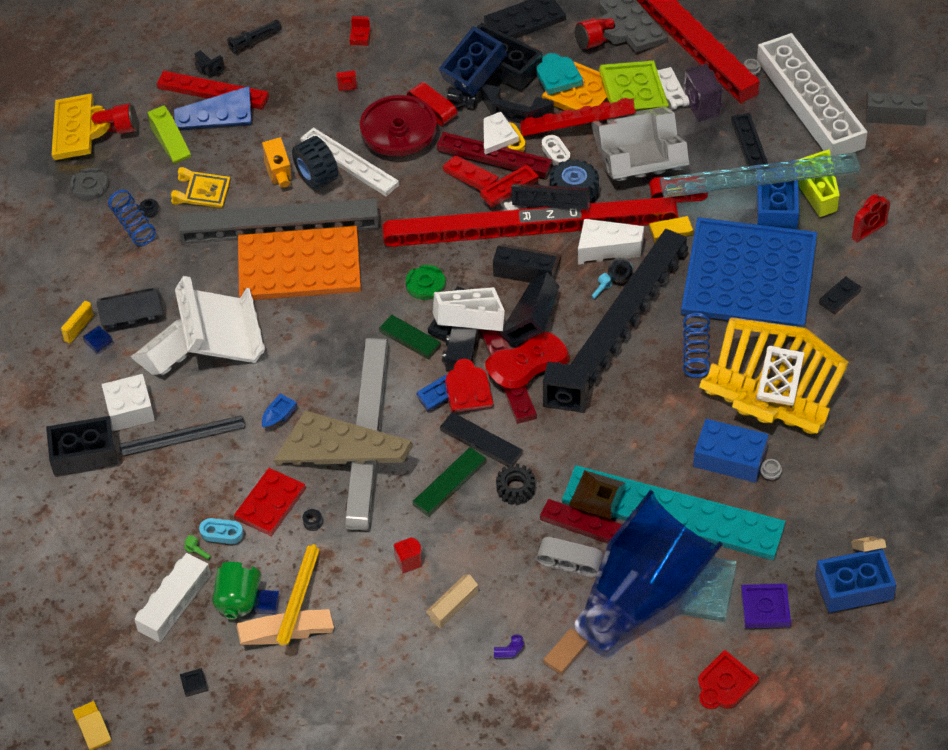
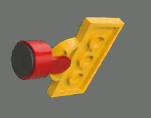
[52,93,138,160]

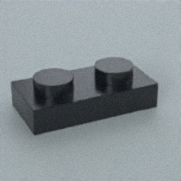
[819,276,862,315]

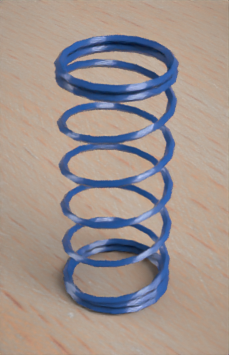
[108,190,156,246]
[683,313,710,377]

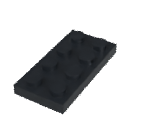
[484,0,566,39]

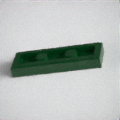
[379,314,441,360]

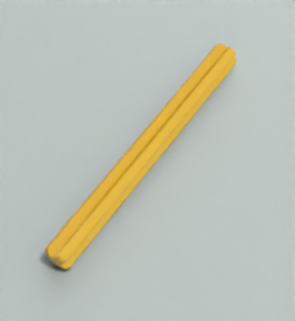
[276,544,319,646]

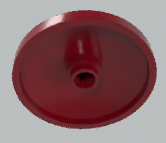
[360,95,437,156]

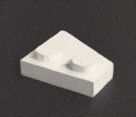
[484,112,519,154]

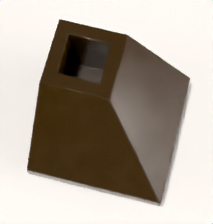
[569,470,626,519]

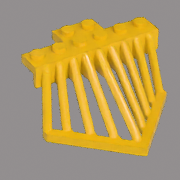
[699,317,849,434]

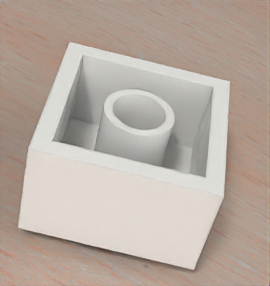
[102,374,155,431]

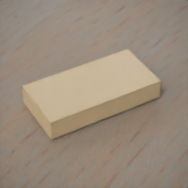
[851,536,886,552]

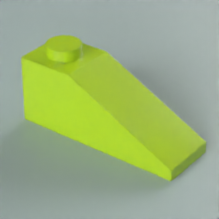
[147,105,191,164]

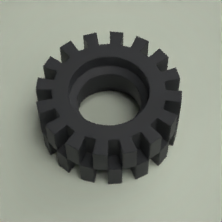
[496,463,535,505]

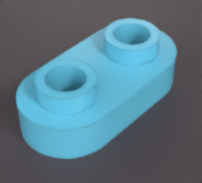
[199,518,243,544]

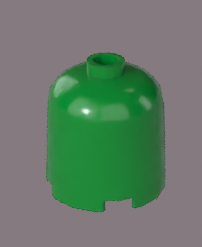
[212,562,262,619]

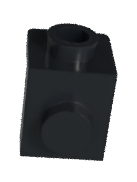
[194,50,225,78]

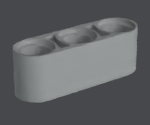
[536,537,604,577]

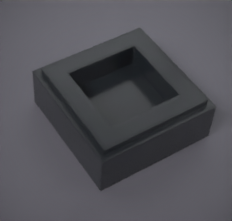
[180,668,208,697]

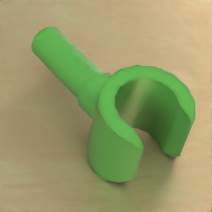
[184,535,211,560]

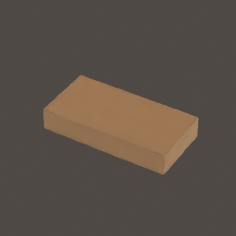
[543,628,589,676]

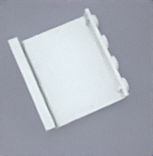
[175,276,265,363]

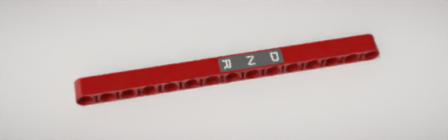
[382,197,679,247]

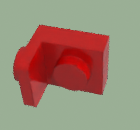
[349,16,371,46]

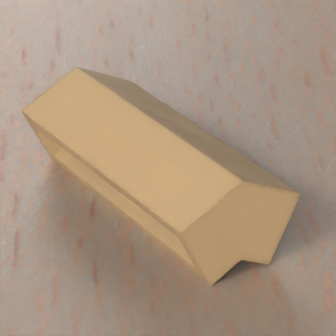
[426,574,478,629]

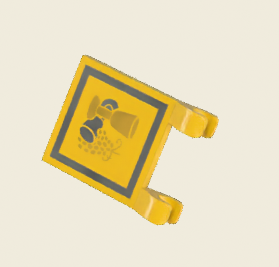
[171,167,230,209]

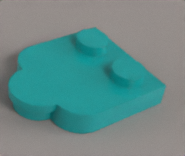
[537,53,583,95]

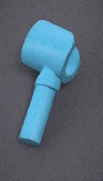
[591,273,612,299]

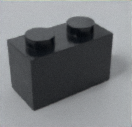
[442,326,477,372]

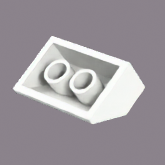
[131,319,188,375]

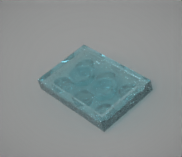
[680,553,737,622]

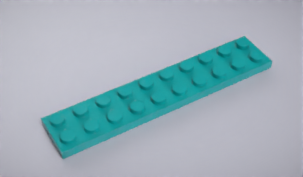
[562,465,786,561]

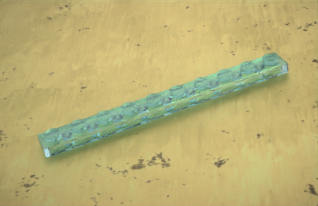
[660,152,860,198]

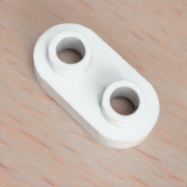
[542,135,570,166]

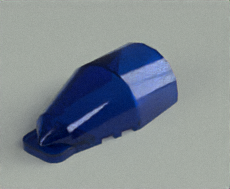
[575,489,723,652]

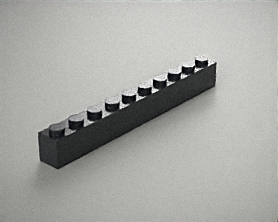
[570,228,688,390]

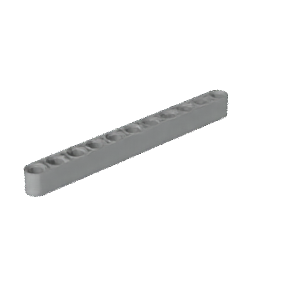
[346,338,388,530]

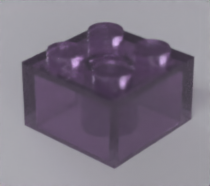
[684,64,723,122]

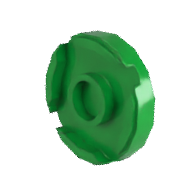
[405,265,446,300]

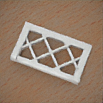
[756,346,804,406]

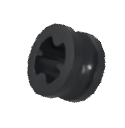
[302,509,323,531]

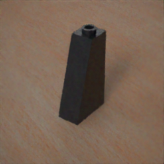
[500,272,559,347]

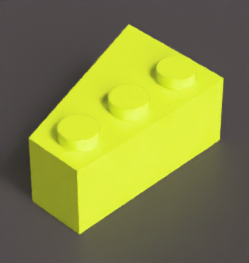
[793,149,840,217]

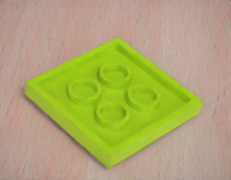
[599,61,669,112]

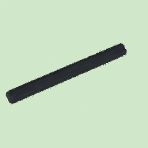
[119,415,245,455]

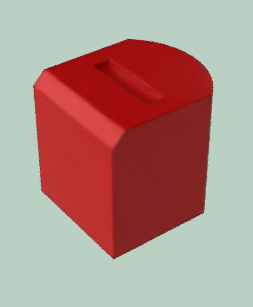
[393,537,422,574]

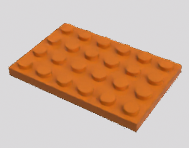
[238,226,361,300]

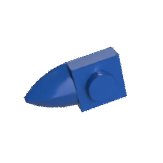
[262,393,298,428]

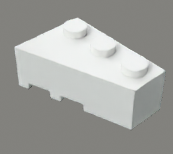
[578,219,644,265]
[433,287,505,331]

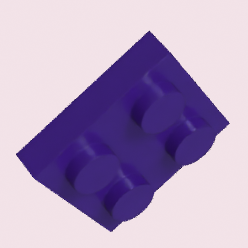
[741,583,791,628]

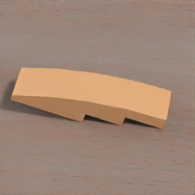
[236,609,334,645]

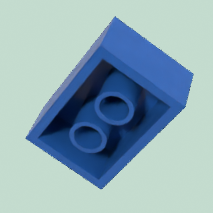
[756,168,799,229]
[693,419,769,483]
[815,548,897,613]

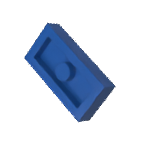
[416,374,448,411]

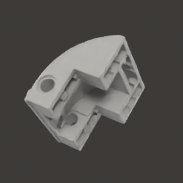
[591,106,689,181]

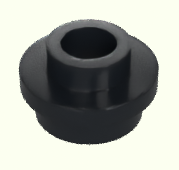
[139,199,159,217]

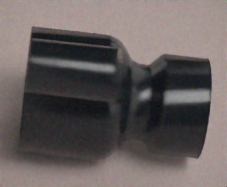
[447,87,476,109]

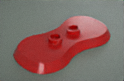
[485,332,570,388]

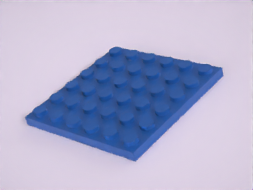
[681,217,817,328]

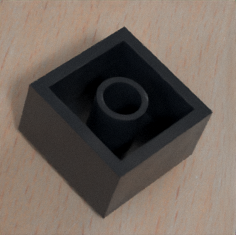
[543,362,589,413]

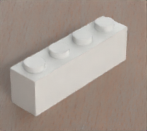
[135,553,211,642]

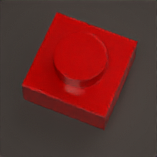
[336,70,357,91]

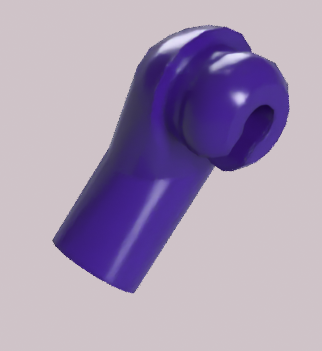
[494,634,524,658]

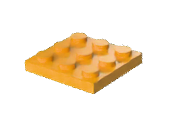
[542,61,608,111]

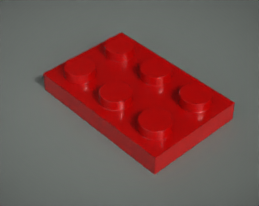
[234,468,306,537]

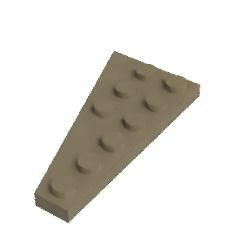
[273,411,413,465]

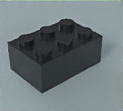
[46,416,118,475]

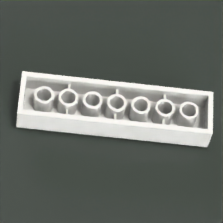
[757,33,867,160]

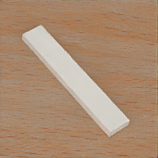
[300,127,399,197]

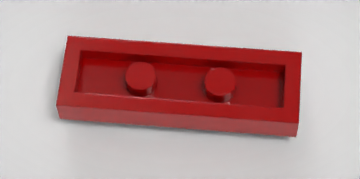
[442,155,499,190]
[480,164,539,207]

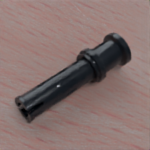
[227,20,282,53]

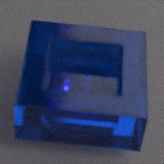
[83,326,113,353]
[253,590,280,615]

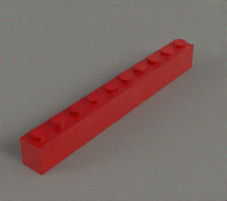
[637,0,760,104]

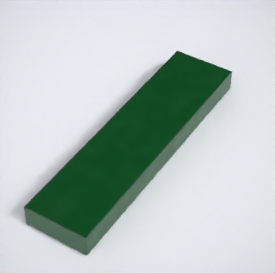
[413,447,486,517]

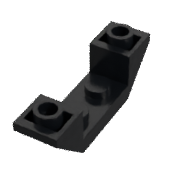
[481,84,554,124]

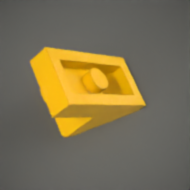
[72,701,112,750]

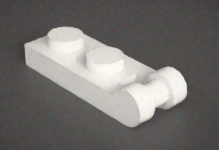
[657,67,689,110]

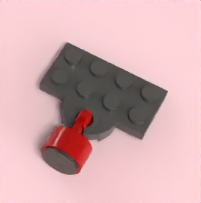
[575,0,668,52]

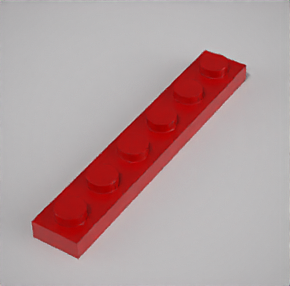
[156,70,269,110]
[520,98,635,136]

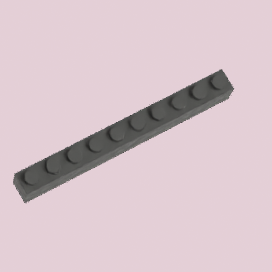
[179,198,379,244]

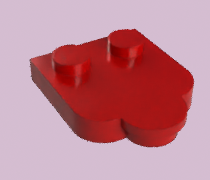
[852,194,890,243]
[445,359,493,413]
[698,650,759,709]

